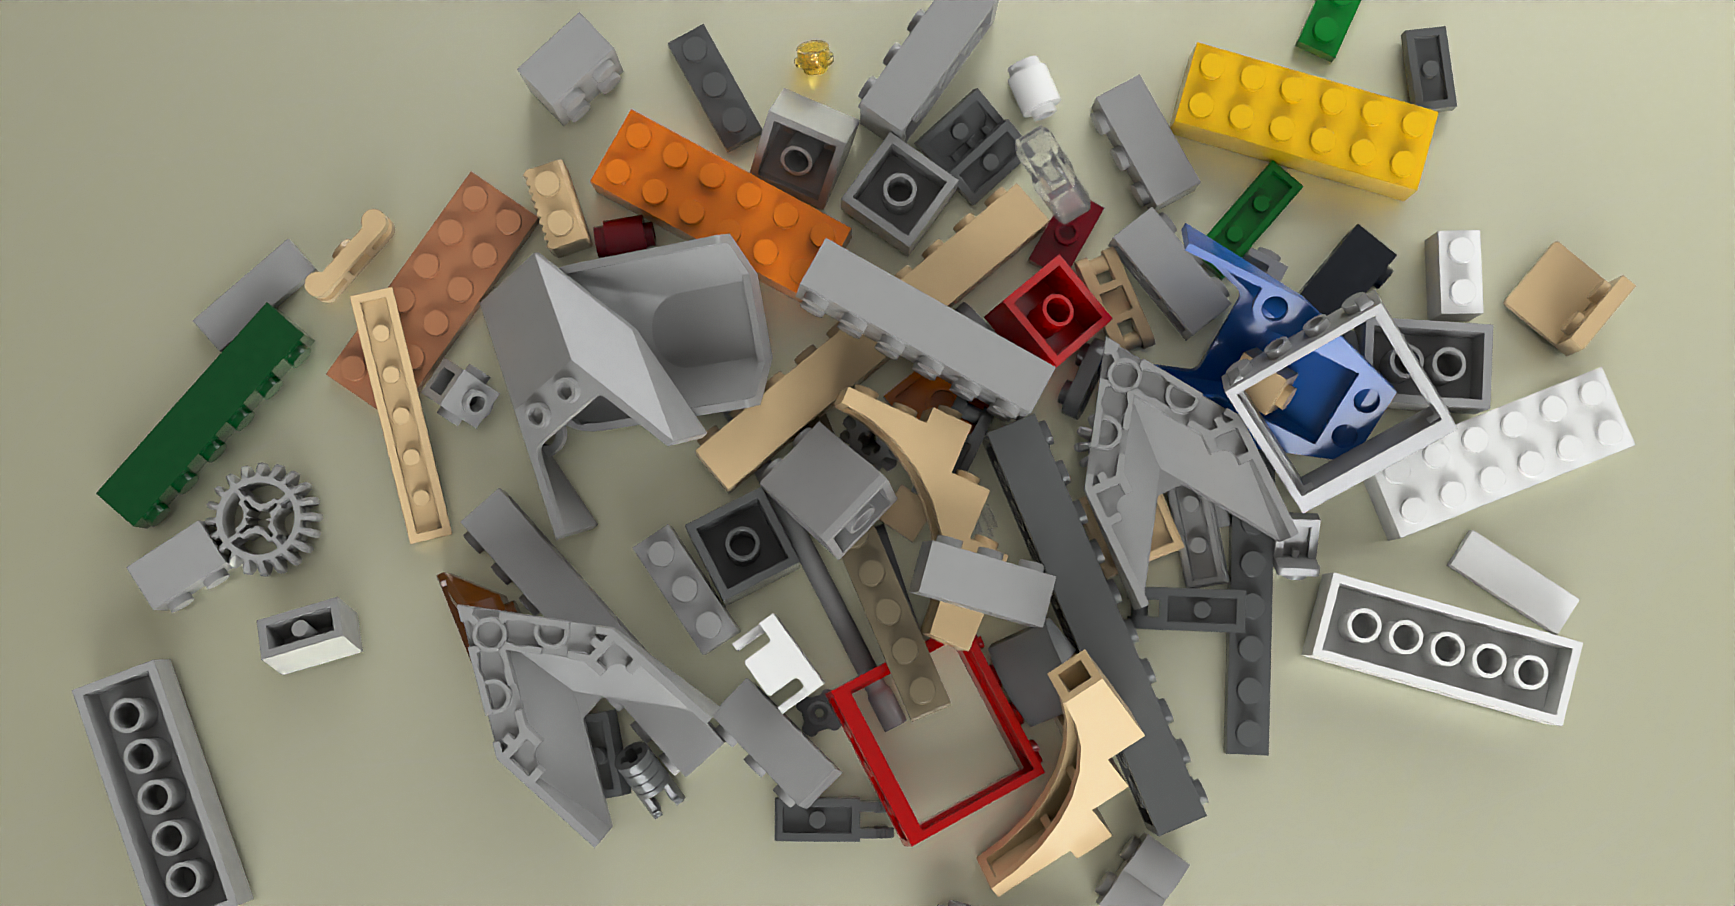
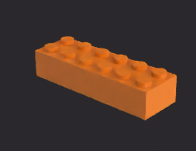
[590,109,852,303]

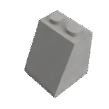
[760,422,897,561]

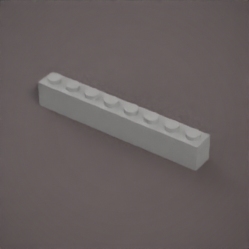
[461,488,726,777]

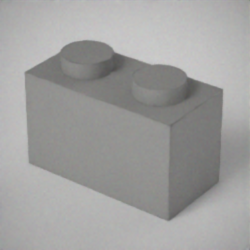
[126,520,232,613]
[257,597,363,675]

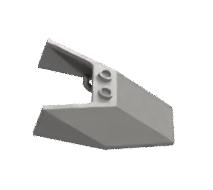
[480,252,707,540]

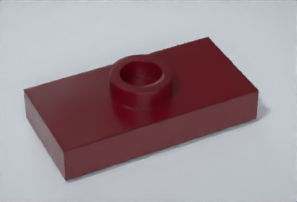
[1027,188,1104,269]

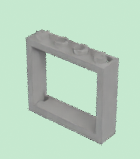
[1221,289,1458,514]

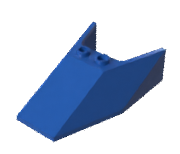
[1154,223,1397,460]

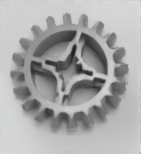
[204,462,323,577]

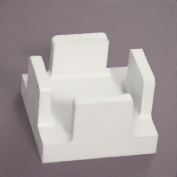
[732,613,825,714]

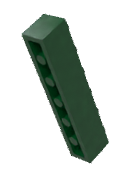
[96,302,315,529]

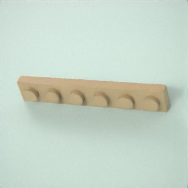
[350,287,452,544]

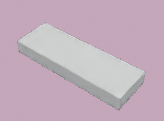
[1447,530,1580,635]

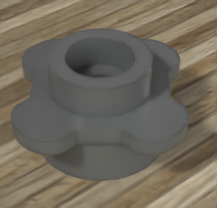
[796,689,841,737]

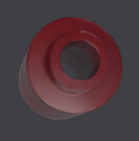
[593,214,657,258]

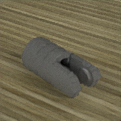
[615,741,686,819]

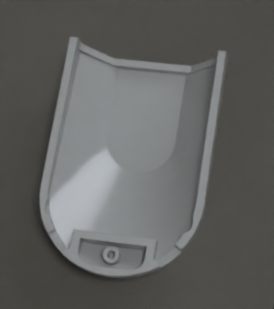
[559,234,773,431]

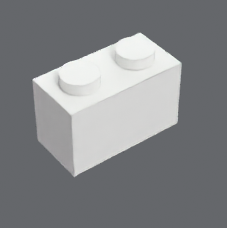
[1425,230,1484,321]

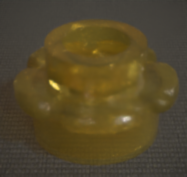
[794,40,834,75]

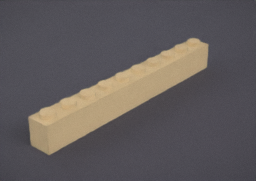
[695,183,1050,494]

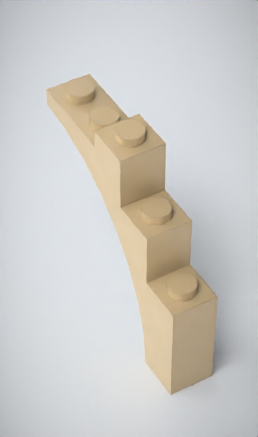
[834,384,1009,651]
[976,649,1145,897]

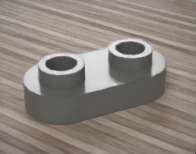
[1057,337,1105,420]

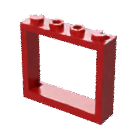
[825,634,1046,847]

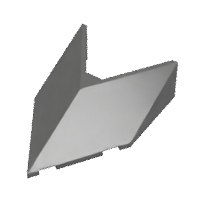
[1084,337,1299,610]
[457,604,720,848]

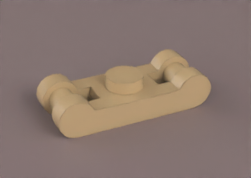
[304,209,395,303]
[1074,246,1155,351]

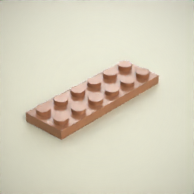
[326,172,540,409]

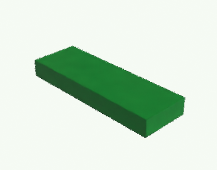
[1202,160,1304,281]

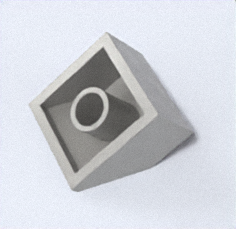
[750,88,860,210]

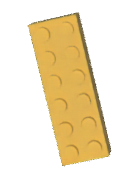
[1169,42,1439,201]

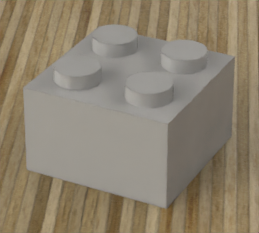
[517,12,624,126]
[841,132,959,257]

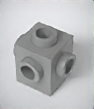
[421,358,500,429]

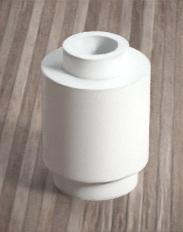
[1008,56,1061,121]

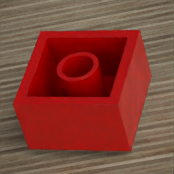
[984,254,1113,368]

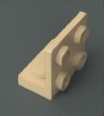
[1503,241,1636,356]

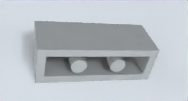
[1090,74,1201,212]
[1108,207,1232,341]
[633,524,741,655]
[909,535,1056,628]
[713,678,843,809]

